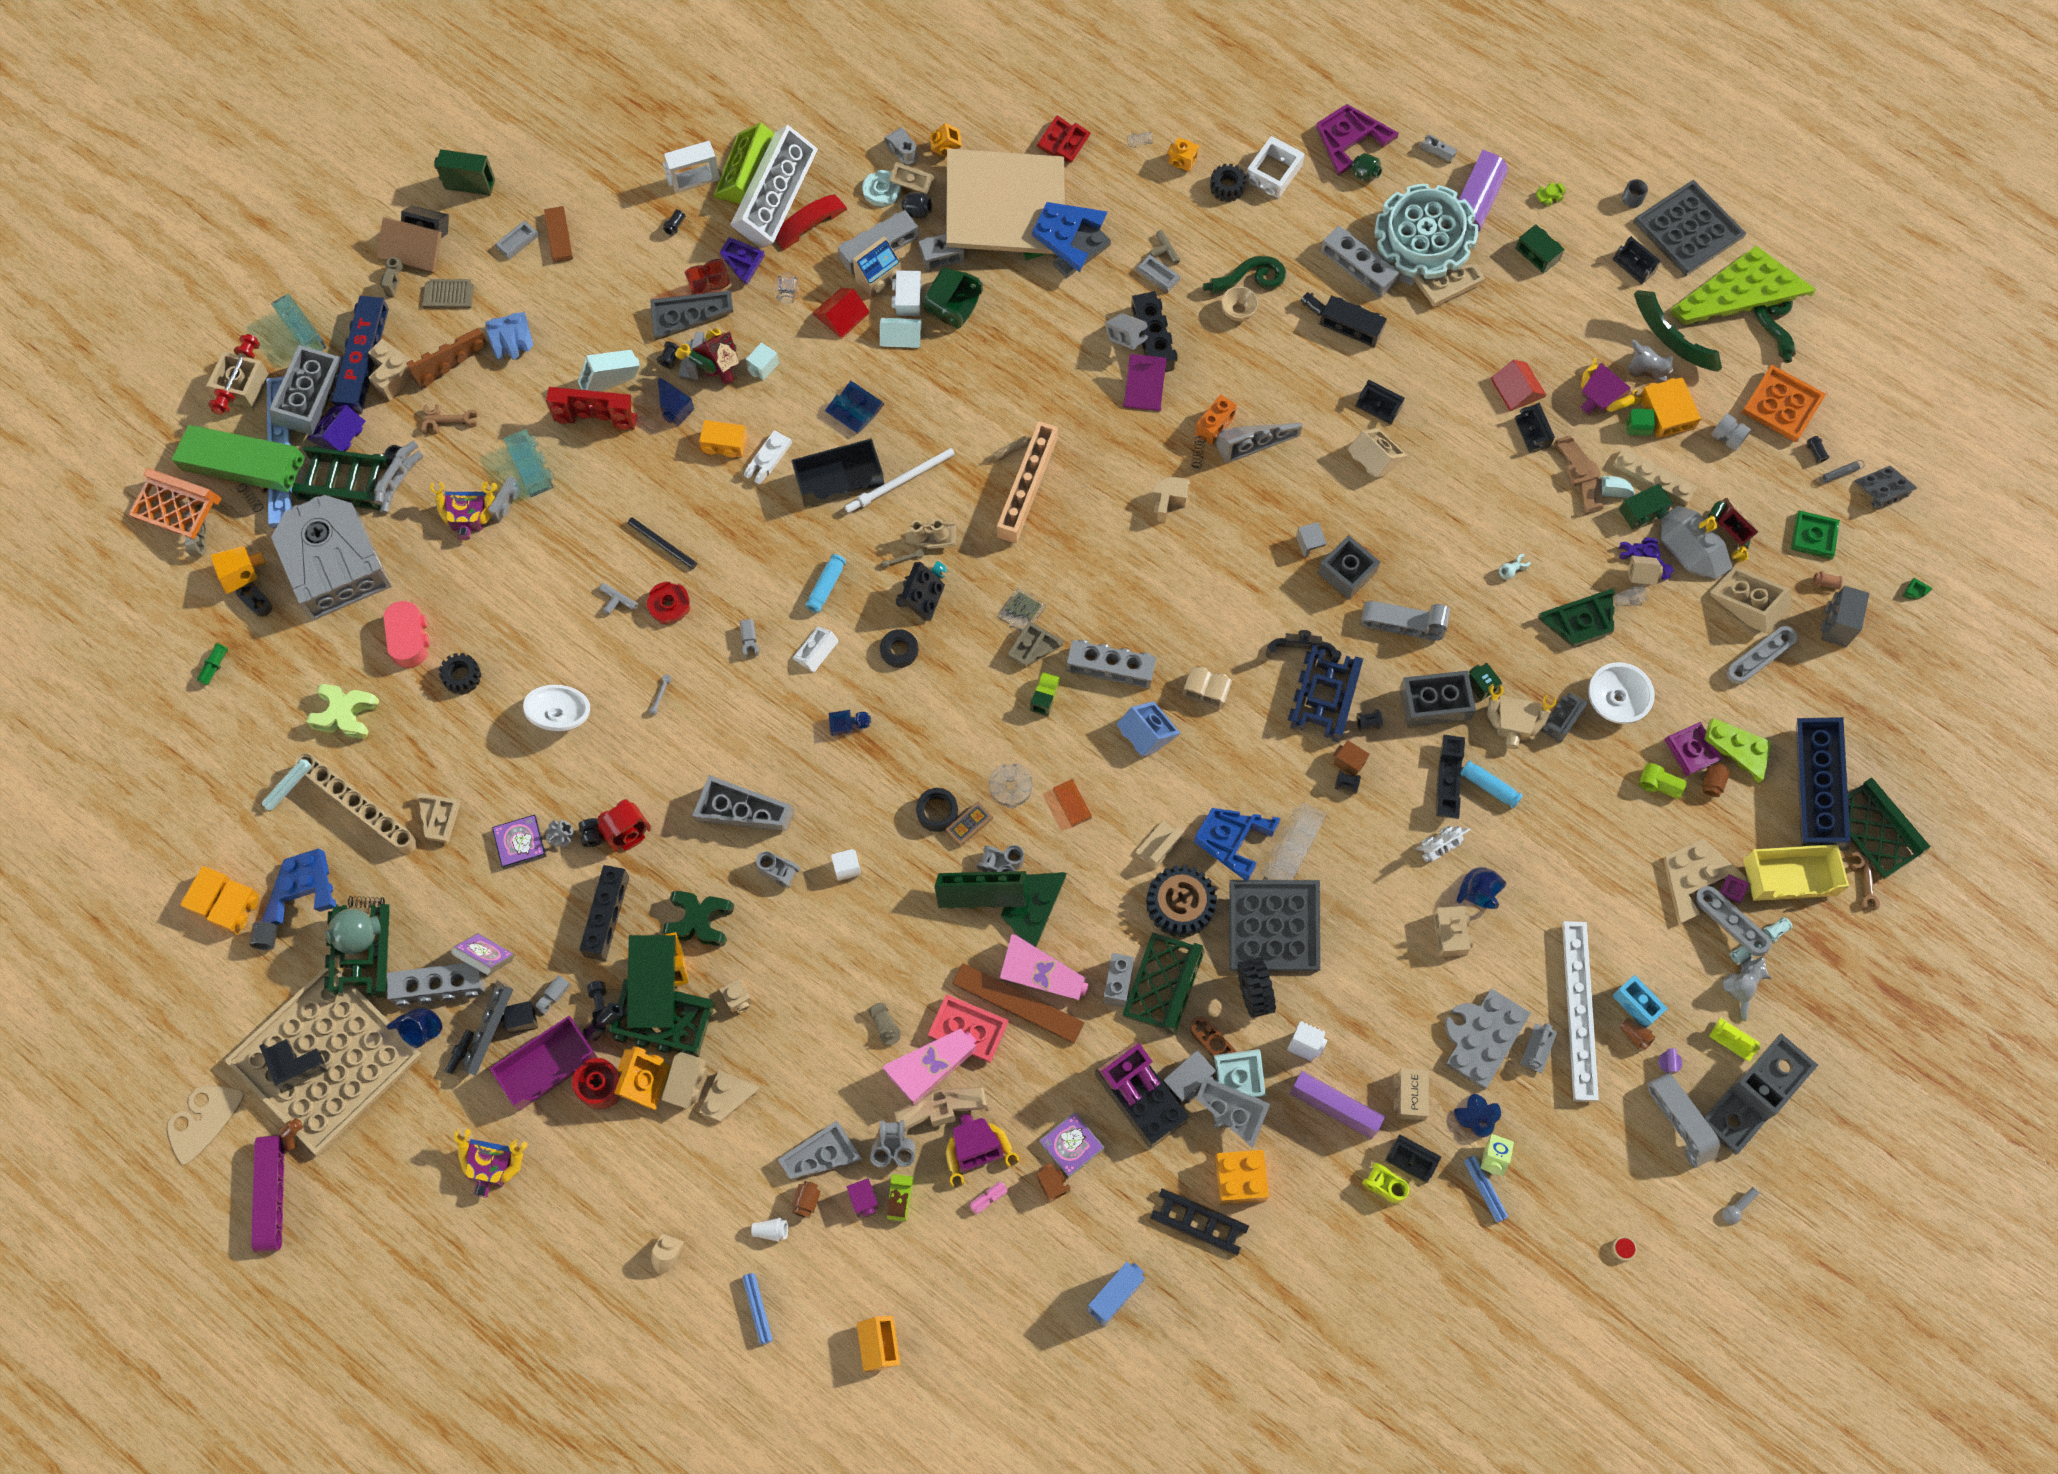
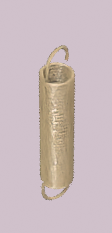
[988,436,1032,462]

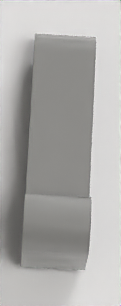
[1361,601,1450,641]
[1647,1073,1720,1168]

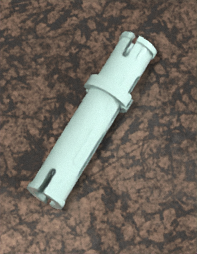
[1730,917,1793,965]

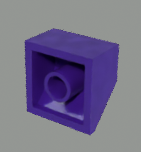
[307,405,366,452]

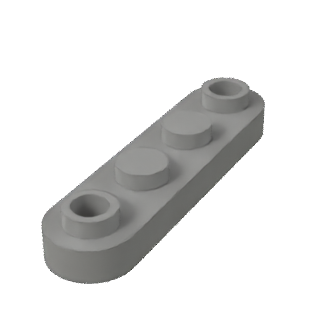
[1727,626,1797,685]
[1696,886,1771,956]

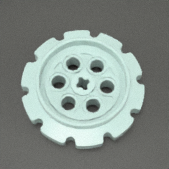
[1375,184,1478,279]

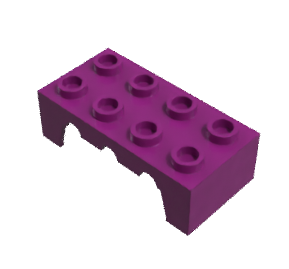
[490,1016,598,1111]

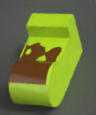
[887,1174,914,1222]

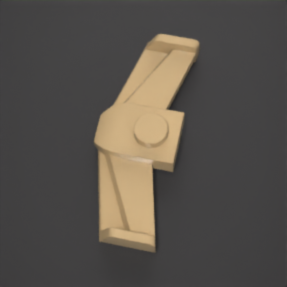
[894,1087,989,1130]

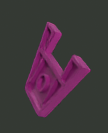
[1316,104,1399,176]

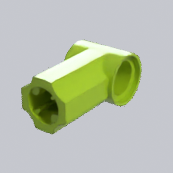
[1638,763,1686,799]

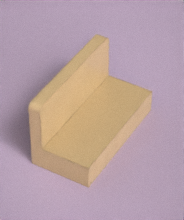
[889,162,936,194]
[1136,821,1185,870]

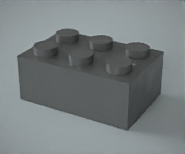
[1399,670,1476,727]

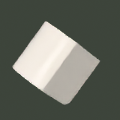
[831,849,861,881]

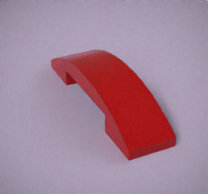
[775,194,847,251]

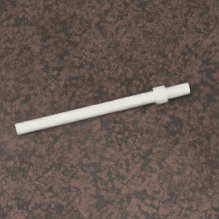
[844,448,955,513]

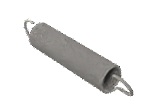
[1817,460,1865,484]

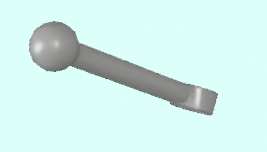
[649,675,671,715]

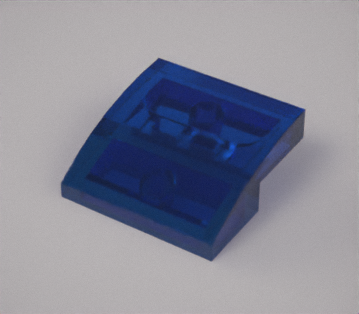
[825,380,884,434]

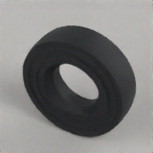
[880,629,919,668]

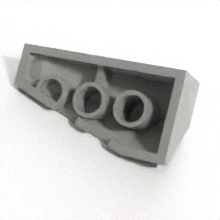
[1216,423,1302,464]

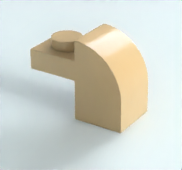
[1152,477,1189,523]

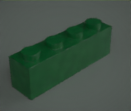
[934,871,1030,909]

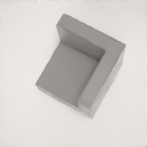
[1296,522,1326,558]

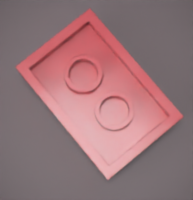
[928,994,1009,1064]

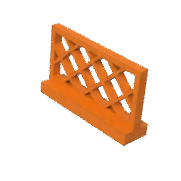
[128,468,222,539]

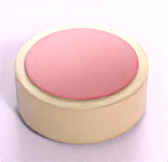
[1611,1236,1637,1261]

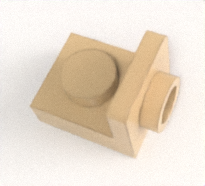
[719,978,753,1014]

